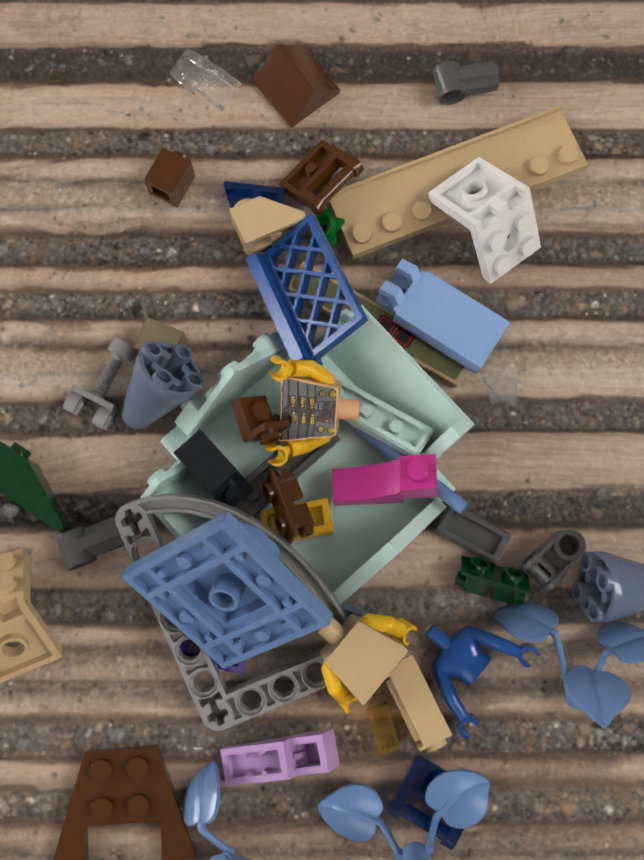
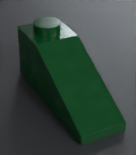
[0,441,72,533]

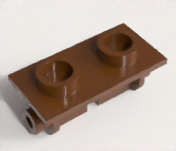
[263,468,315,545]

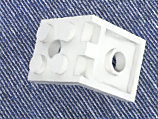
[428,157,541,284]

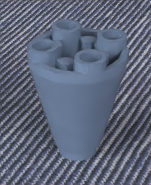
[122,341,204,429]
[572,551,644,622]

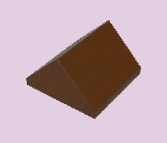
[253,44,340,128]

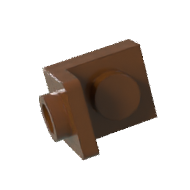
[231,395,290,445]

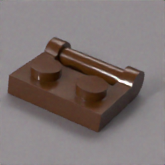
[279,140,364,216]

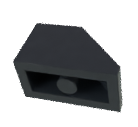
[173,429,253,507]

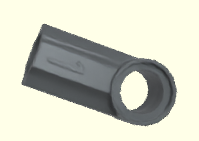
[433,61,499,105]
[56,516,124,571]

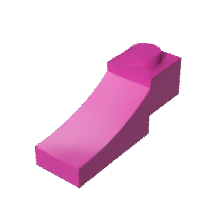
[332,454,438,506]

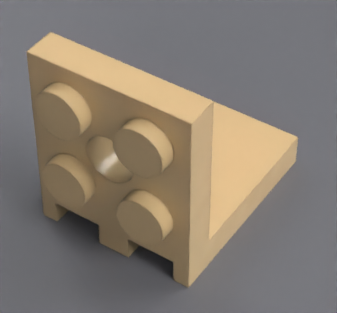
[0,547,62,683]

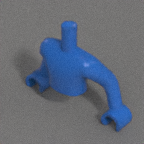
[425,625,540,739]

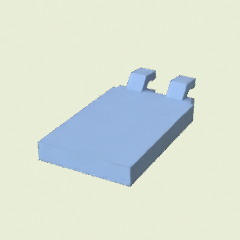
[375,258,510,374]

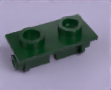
[455,555,530,606]

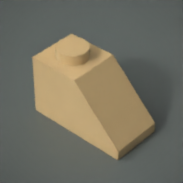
[229,196,306,256]

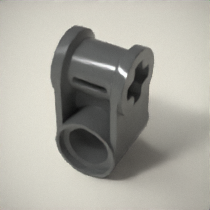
[519,529,586,593]

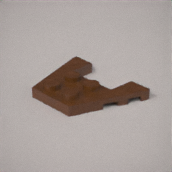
[53,745,197,860]

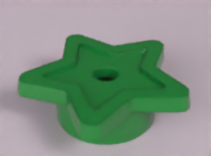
[310,206,345,246]

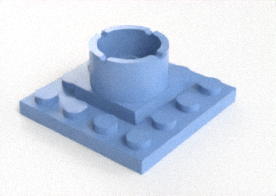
[121,511,333,669]

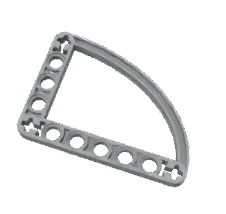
[115,493,348,731]

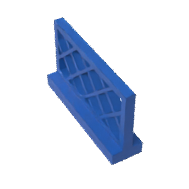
[246,213,368,365]

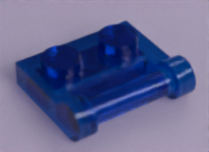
[387,753,464,850]

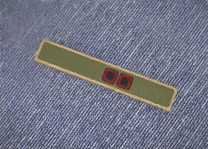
[289,262,467,388]

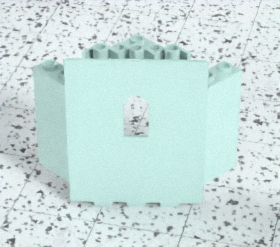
[141,305,475,605]

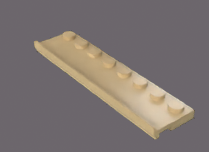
[329,105,588,260]

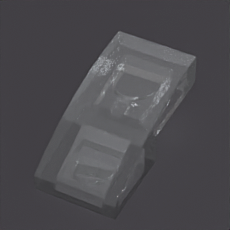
[169,48,242,111]

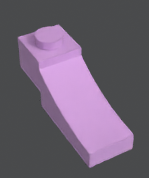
[220,728,340,786]

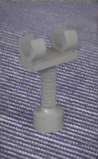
[63,337,136,431]

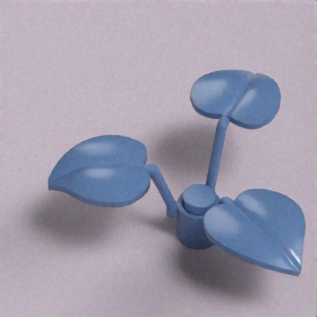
[493,602,644,729]
[183,760,252,860]
[318,769,490,860]

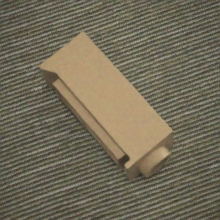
[385,652,452,753]

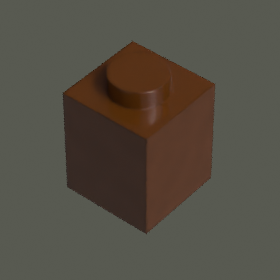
[144,148,195,208]

